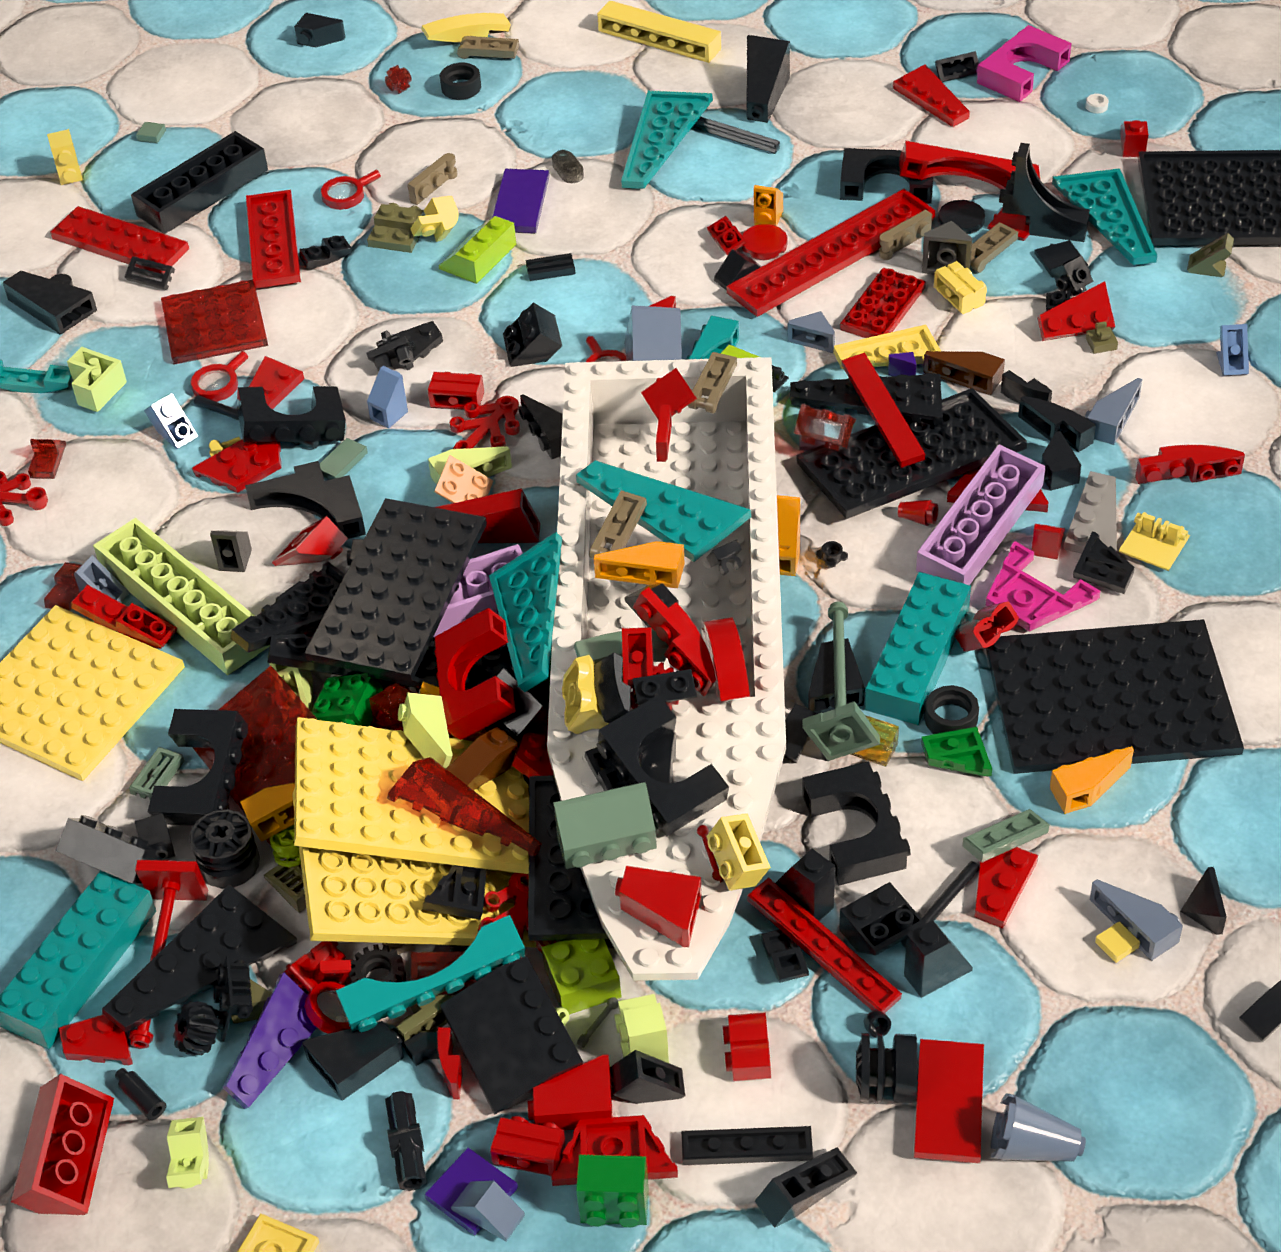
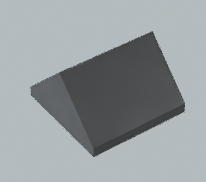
[922,221,972,275]

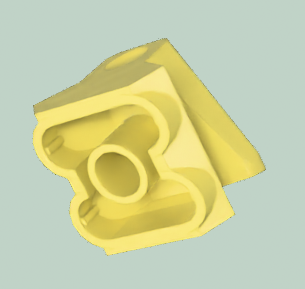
[562,655,623,734]

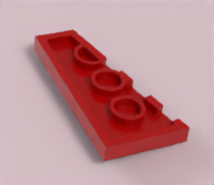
[893,64,970,127]

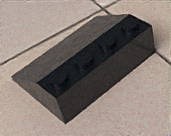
[440,956,583,1115]

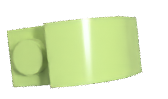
[166,1117,209,1189]

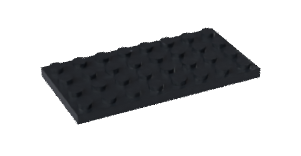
[796,388,1027,519]
[305,498,487,682]

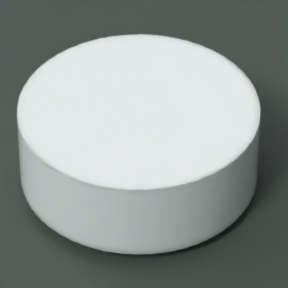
[1086,94,1109,113]

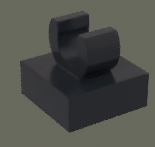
[706,540,742,576]

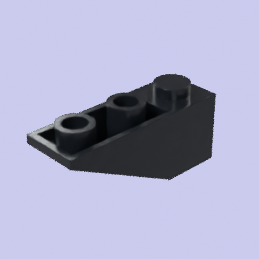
[518,394,563,459]

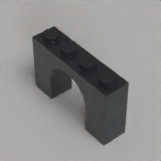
[840,148,933,204]
[237,386,346,442]
[596,695,729,837]
[147,709,248,826]
[802,761,911,886]

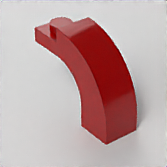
[701,617,750,701]

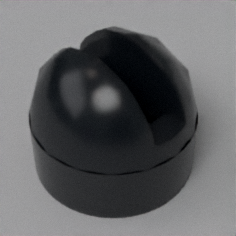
[863,1010,891,1038]

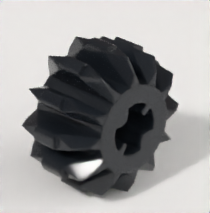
[173,1001,220,1056]

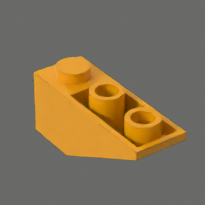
[777,495,800,576]
[1050,746,1134,814]

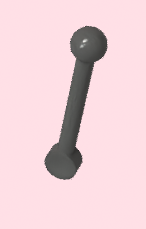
[577,997,618,1048]

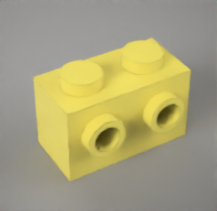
[706,813,771,891]

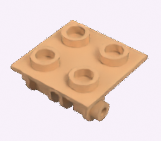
[434,455,494,503]

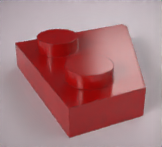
[59,1015,133,1065]

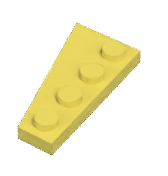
[834,325,941,369]

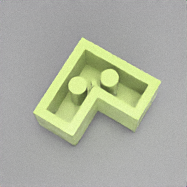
[67,347,127,412]
[614,994,669,1063]

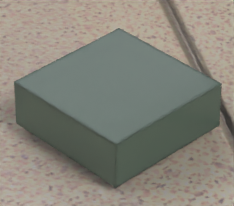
[136,122,166,143]

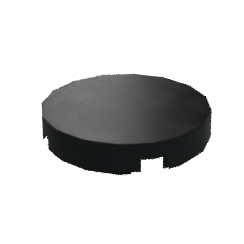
[938,200,985,234]

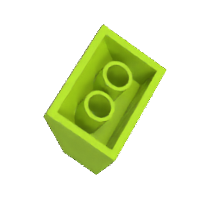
[438,216,516,284]

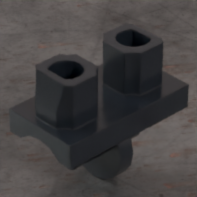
[366,330,416,372]

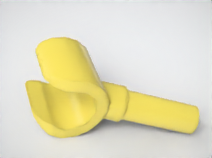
[209,437,241,456]

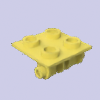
[1119,512,1190,571]

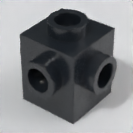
[1051,255,1094,296]

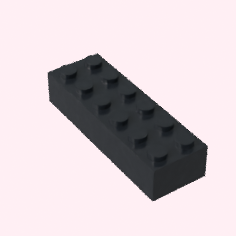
[131,131,268,234]

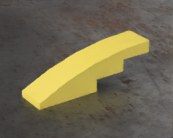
[421,13,511,43]

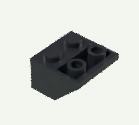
[502,302,562,367]
[839,882,926,956]

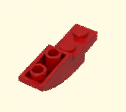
[1135,445,1245,484]
[71,585,177,649]
[633,587,716,697]

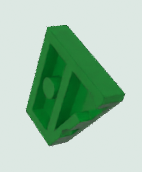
[921,727,992,777]

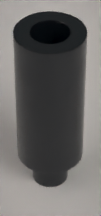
[115,1068,166,1121]

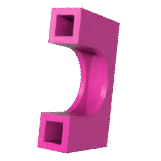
[976,25,1072,102]

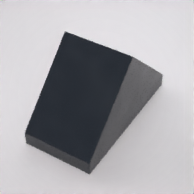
[714,249,762,291]

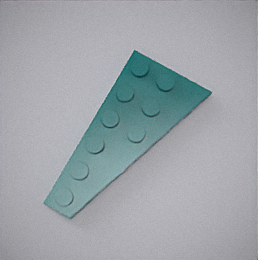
[1052,168,1157,265]

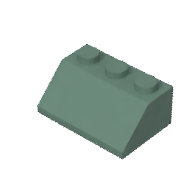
[553,782,657,869]

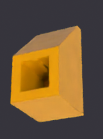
[753,185,783,226]

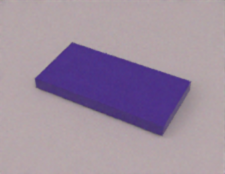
[493,168,550,233]

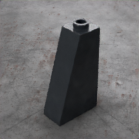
[2,270,97,335]

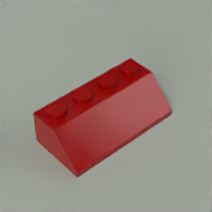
[11,1074,114,1215]

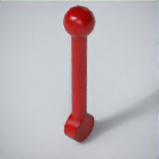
[697,825,724,883]

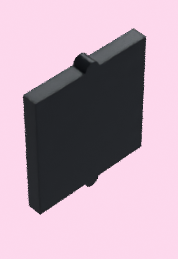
[1034,240,1088,278]

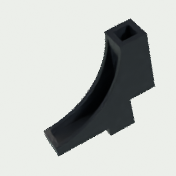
[999,142,1090,242]
[245,461,366,539]

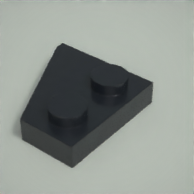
[393,321,443,370]
[1073,531,1135,594]
[422,865,487,920]

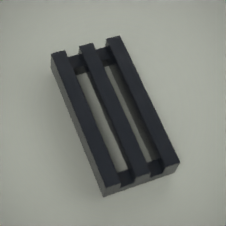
[525,253,576,281]
[124,256,176,290]

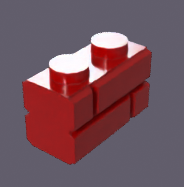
[428,372,484,410]
[490,1116,565,1176]

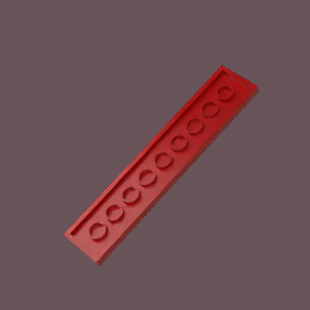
[727,189,935,317]

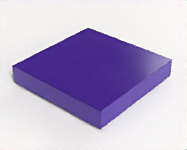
[425,1148,518,1236]

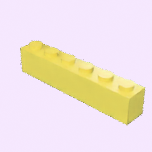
[597,0,721,63]

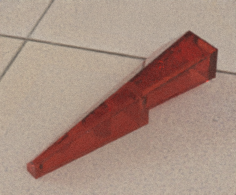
[387,757,542,856]

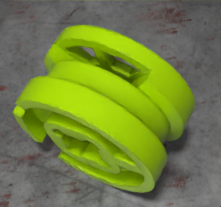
[270,825,301,867]

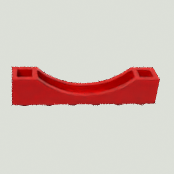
[899,141,1040,189]

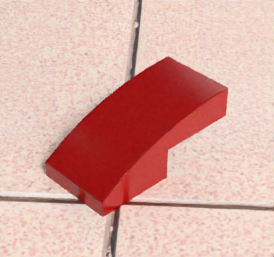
[437,1027,463,1100]

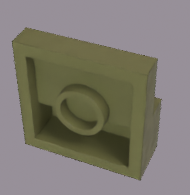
[367,203,425,253]

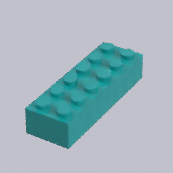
[865,572,971,725]
[0,870,157,1050]

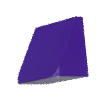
[888,352,916,376]

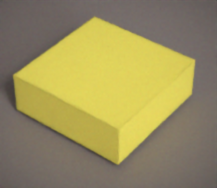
[1095,921,1140,963]

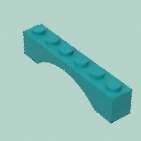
[686,315,739,360]
[336,915,525,1032]

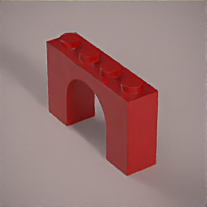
[435,608,516,740]

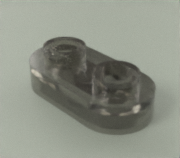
[552,150,584,183]

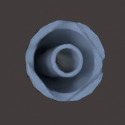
[990,1093,1086,1162]

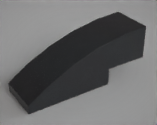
[1018,396,1096,452]

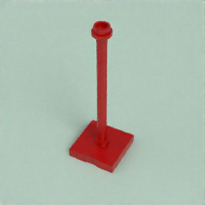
[129,860,209,1049]

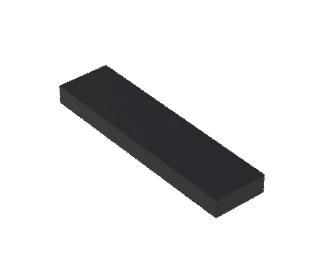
[681,1126,813,1165]

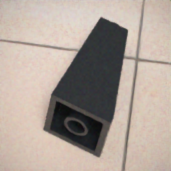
[747,35,790,123]

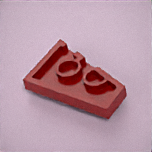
[1038,281,1115,341]
[249,356,304,409]
[975,847,1038,929]

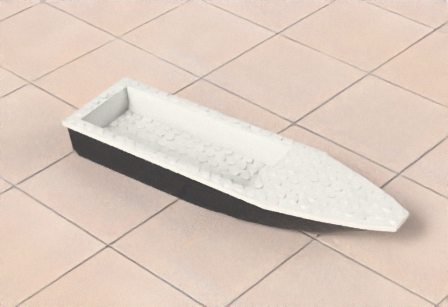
[547,357,786,981]

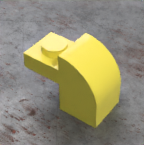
[410,196,458,242]

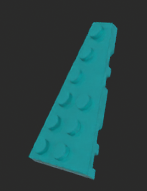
[621,91,713,189]
[576,460,751,562]
[489,532,562,692]

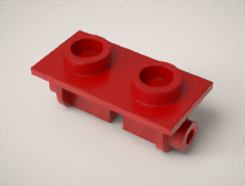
[279,941,346,991]

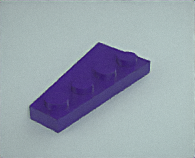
[222,972,328,1109]

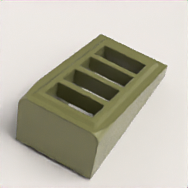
[264,859,306,913]

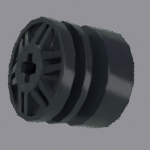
[190,809,260,889]
[856,1033,917,1103]

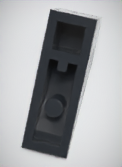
[755,1147,857,1228]

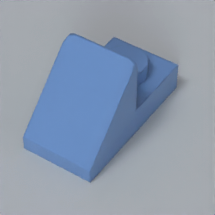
[1217,324,1249,376]

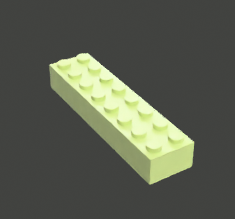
[93,518,269,675]

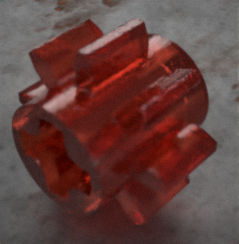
[385,65,412,94]

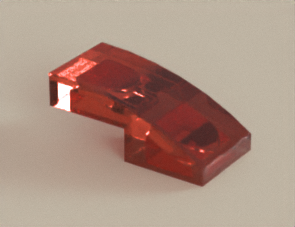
[44,562,82,611]

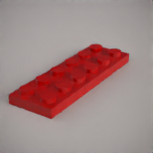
[246,190,301,289]
[51,206,189,274]

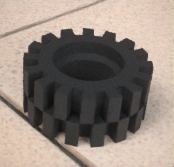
[349,944,407,983]

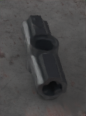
[385,1091,427,1191]

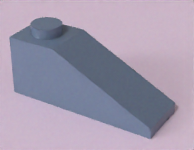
[1085,378,1143,445]
[1089,879,1183,961]

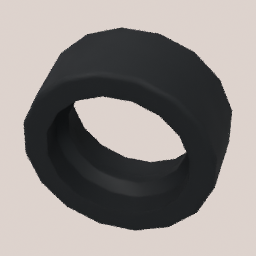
[440,62,481,100]
[924,685,979,734]

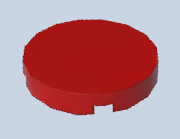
[742,224,788,260]

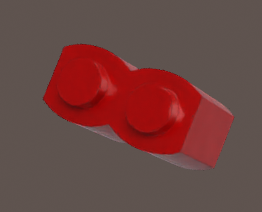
[954,601,1019,652]
[723,1012,771,1081]

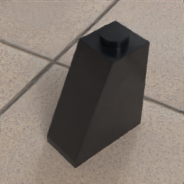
[808,638,865,714]
[776,848,835,921]
[904,920,973,998]
[302,1021,404,1101]

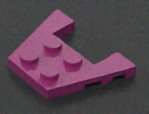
[985,541,1100,632]

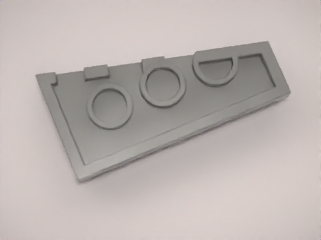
[1064,471,1117,554]

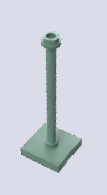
[802,601,880,761]

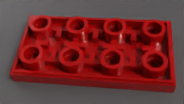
[840,268,926,338]
[914,1039,984,1163]

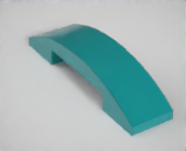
[0,359,72,393]

